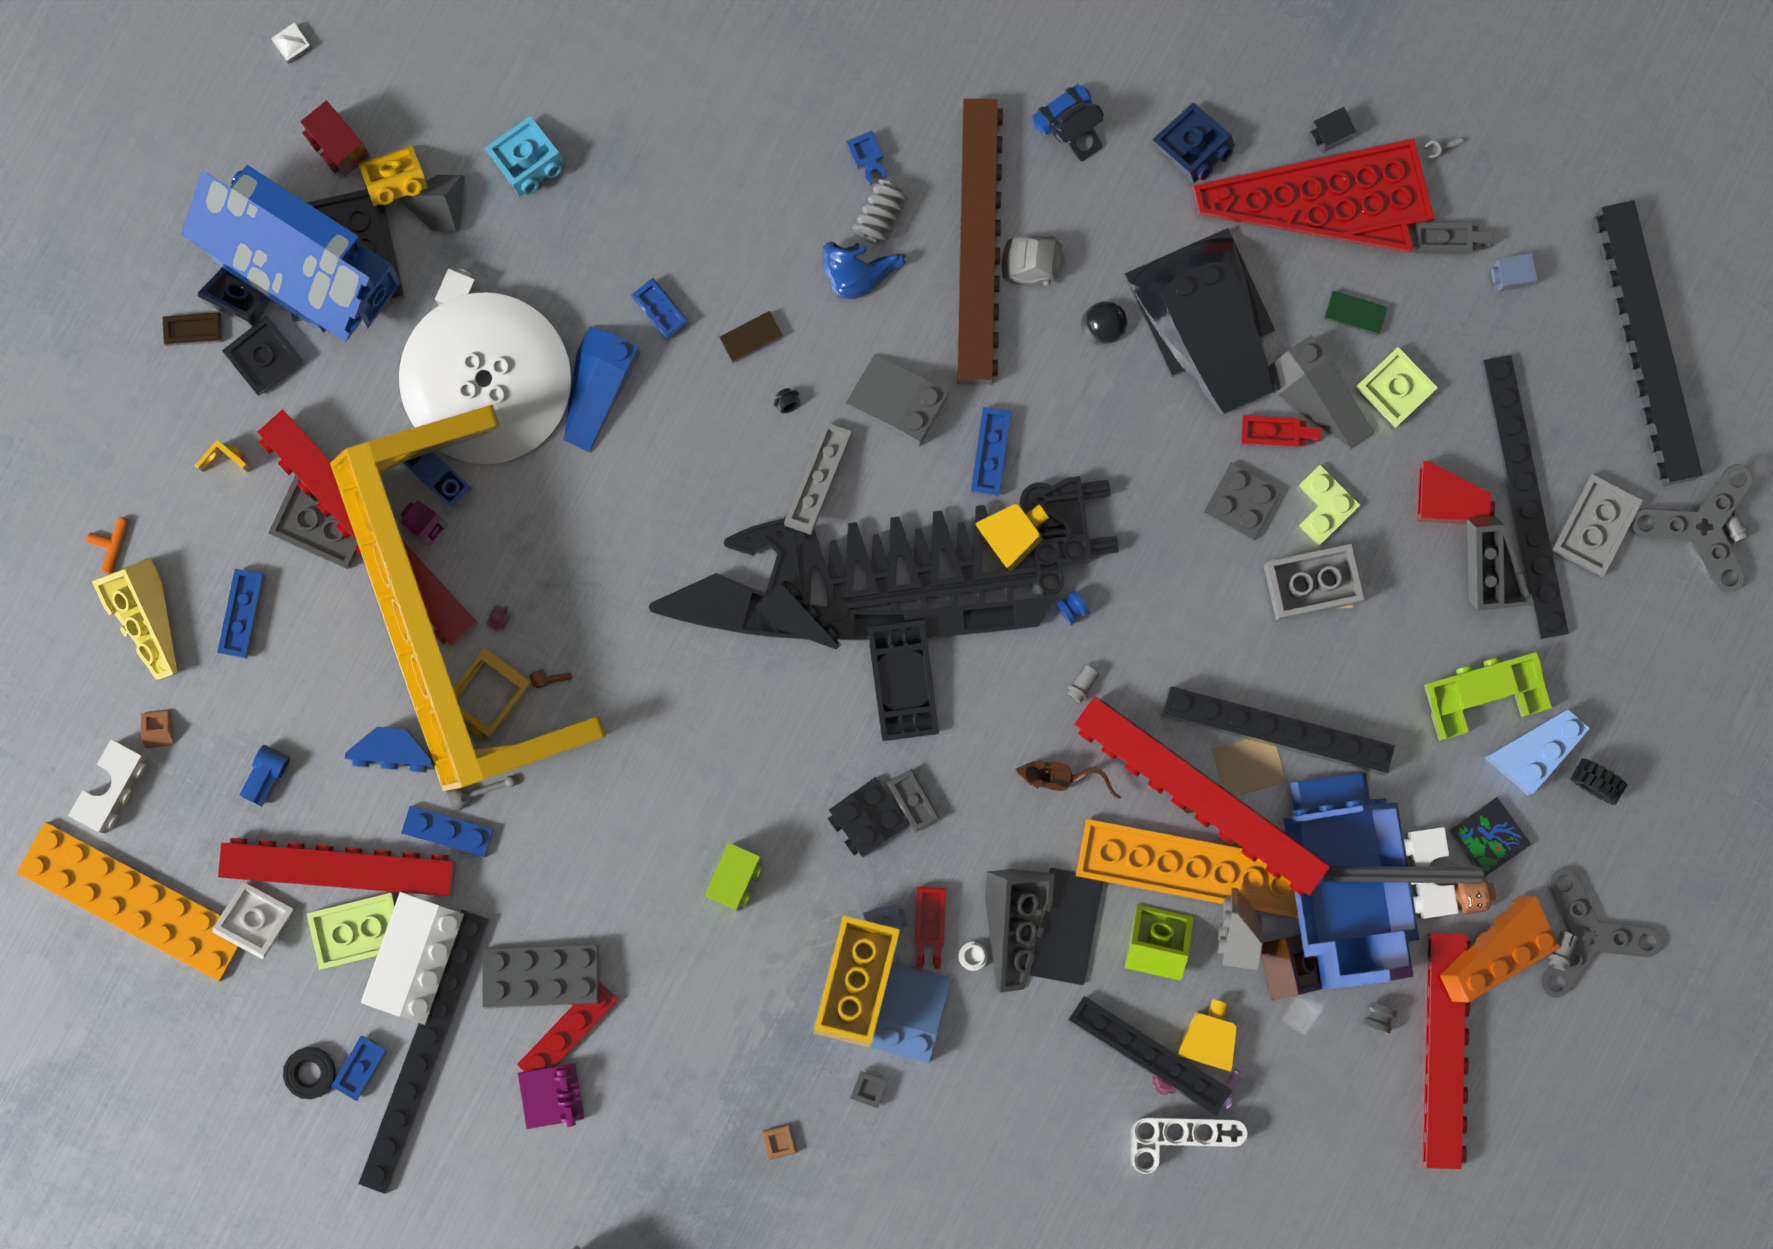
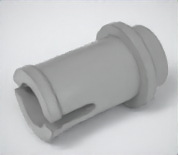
[1724,509,1749,544]
[1067,664,1100,703]
[1548,931,1578,971]

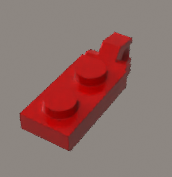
[1241,415,1321,448]

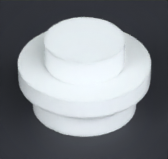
[959,942,988,971]

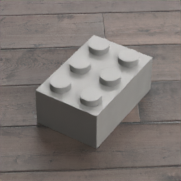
[1264,544,1364,621]

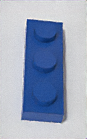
[971,407,1011,497]
[217,569,265,659]
[401,806,494,857]

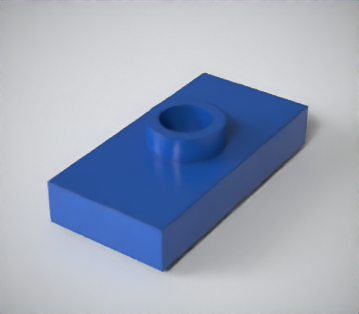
[631,278,689,340]

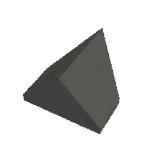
[398,175,465,232]

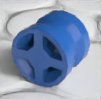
[1055,590,1090,626]

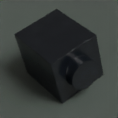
[1309,107,1356,153]

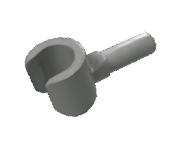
[1425,137,1463,160]

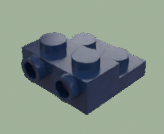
[1152,102,1235,183]

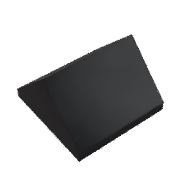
[197,268,271,327]

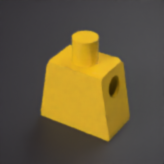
[976,503,1049,572]
[1176,999,1236,1071]

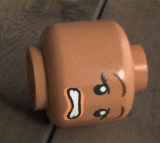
[1454,876,1496,914]

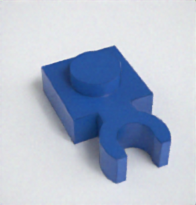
[846,131,886,185]

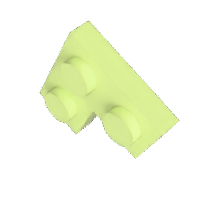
[1299,465,1360,546]

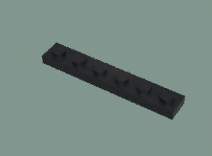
[1068,996,1232,1116]

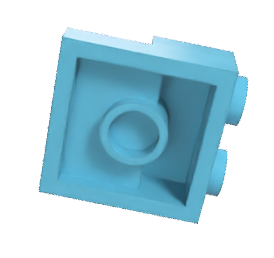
[484,116,566,197]

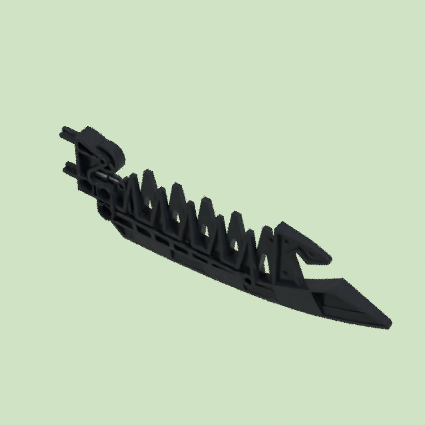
[649,476,1119,640]

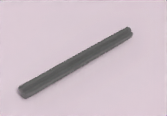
[1323,866,1484,884]

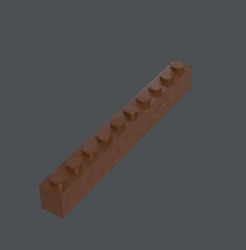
[957,99,1003,385]

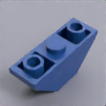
[402,452,472,509]
[345,727,435,773]

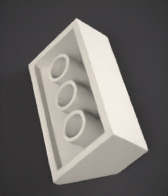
[361,892,464,1025]

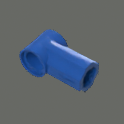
[239,744,290,807]

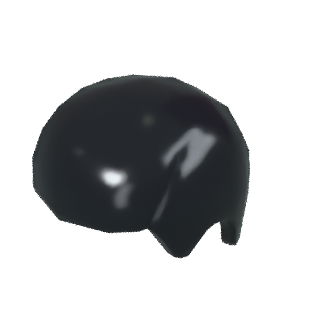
[1081,301,1128,345]

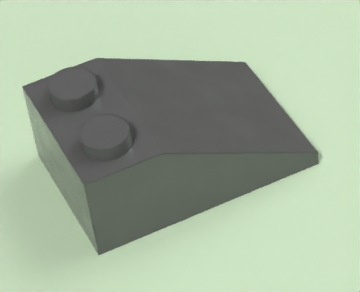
[846,355,949,446]

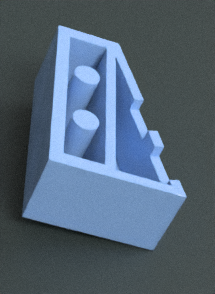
[1484,710,1590,795]

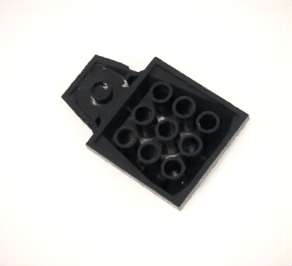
[1124,228,1275,416]

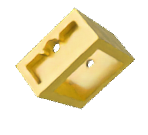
[453,648,533,739]

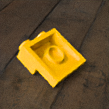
[358,146,428,206]

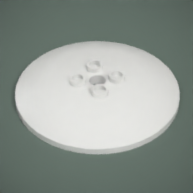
[399,292,571,464]

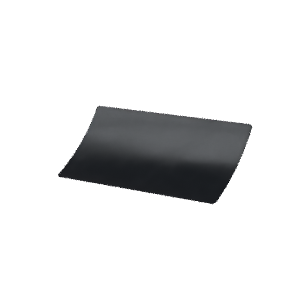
[1030,868,1103,985]

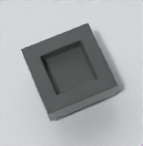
[851,1071,888,1108]

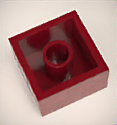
[300,100,371,177]

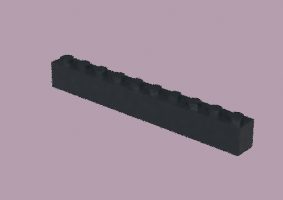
[1594,200,1703,487]

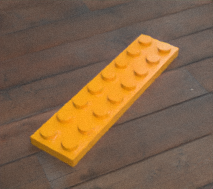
[1075,819,1299,919]
[16,822,240,982]

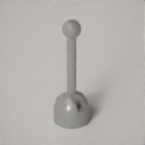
[447,776,516,812]

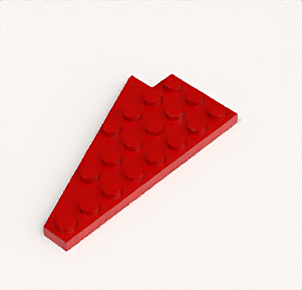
[1193,138,1435,253]

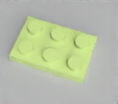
[307,893,395,970]

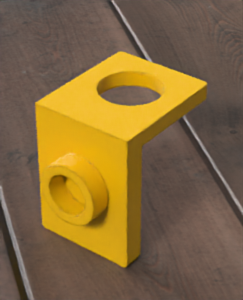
[195,440,251,472]

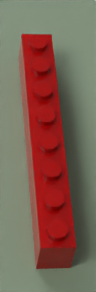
[218,838,456,897]
[1422,933,1472,1169]

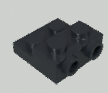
[827,777,909,858]

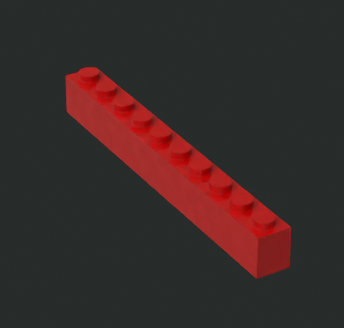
[257,409,478,646]
[1074,696,1333,897]

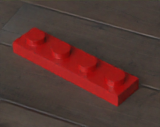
[517,981,619,1072]

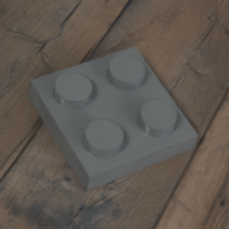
[1203,463,1281,541]

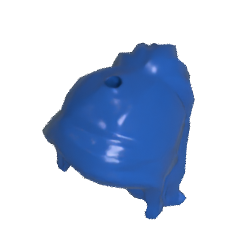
[822,241,906,299]

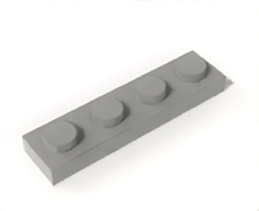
[784,422,852,535]

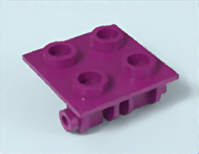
[518,1063,584,1129]

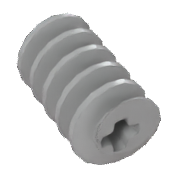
[852,179,908,243]

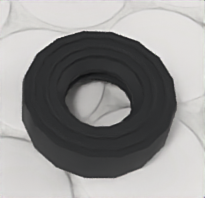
[283,1047,336,1100]

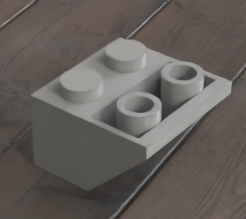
[1218,887,1262,970]

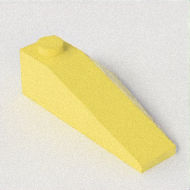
[92,557,177,680]

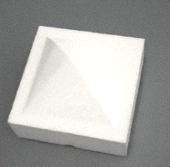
[271,23,311,63]

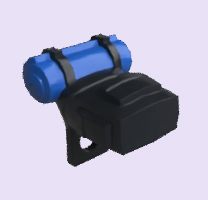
[1032,84,1104,161]

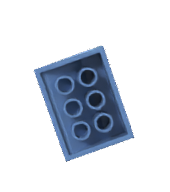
[871,962,951,1063]

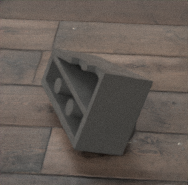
[1467,516,1534,610]

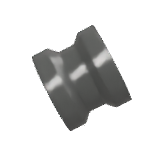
[1363,1002,1398,1034]

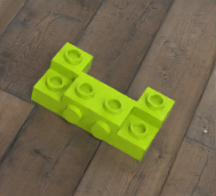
[1424,652,1552,741]

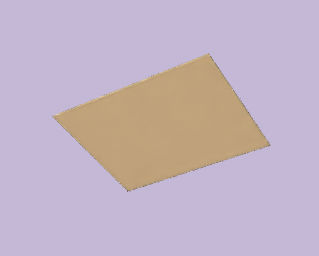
[1212,739,1287,796]

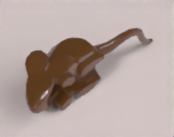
[1015,760,1121,799]

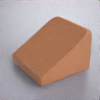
[141,710,173,748]

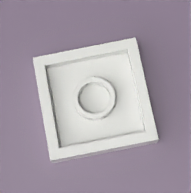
[213,882,293,960]

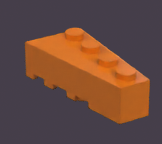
[1440,896,1560,1002]

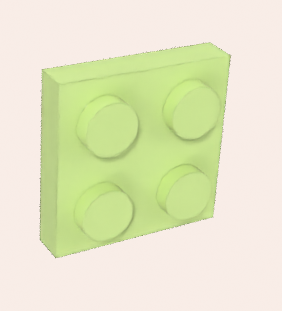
[1356,347,1438,428]

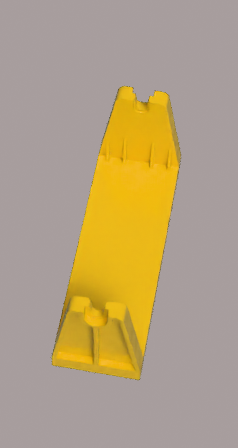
[330,405,606,791]

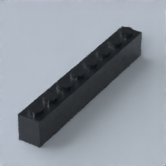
[1161,686,1395,775]

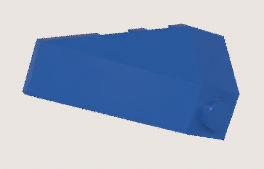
[564,327,641,453]

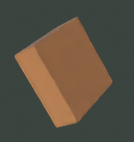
[762,1124,797,1160]

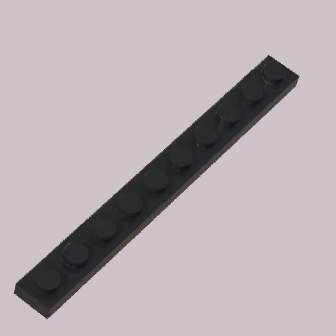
[1482,355,1569,640]
[358,909,490,1194]

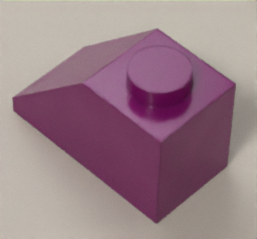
[400,500,448,546]

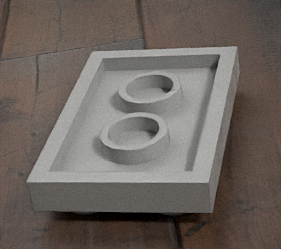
[1552,474,1643,577]

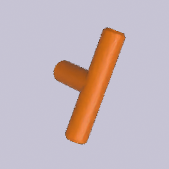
[86,517,129,574]

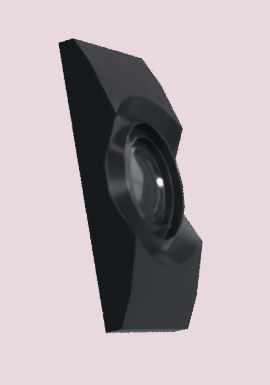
[867,620,939,741]

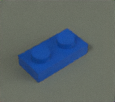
[331,1035,387,1101]

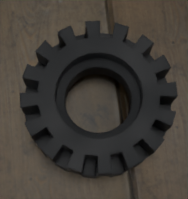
[1570,758,1628,805]

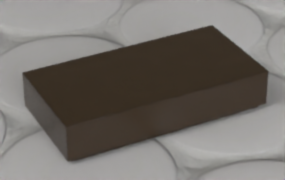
[719,311,783,363]
[162,312,223,346]

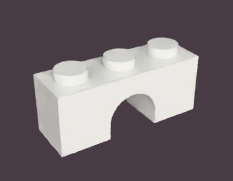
[68,739,147,833]
[1403,827,1458,919]

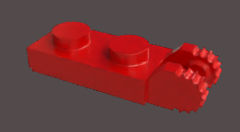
[915,887,946,969]

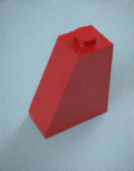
[1417,461,1495,524]

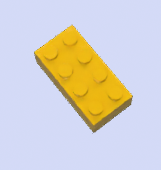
[814,915,900,1048]

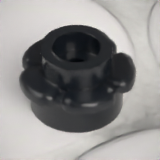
[773,388,801,414]

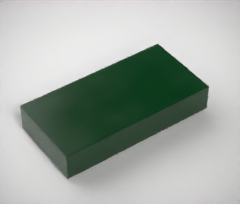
[1324,291,1387,335]

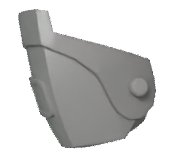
[1002,235,1065,286]

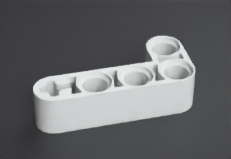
[1131,1117,1247,1174]

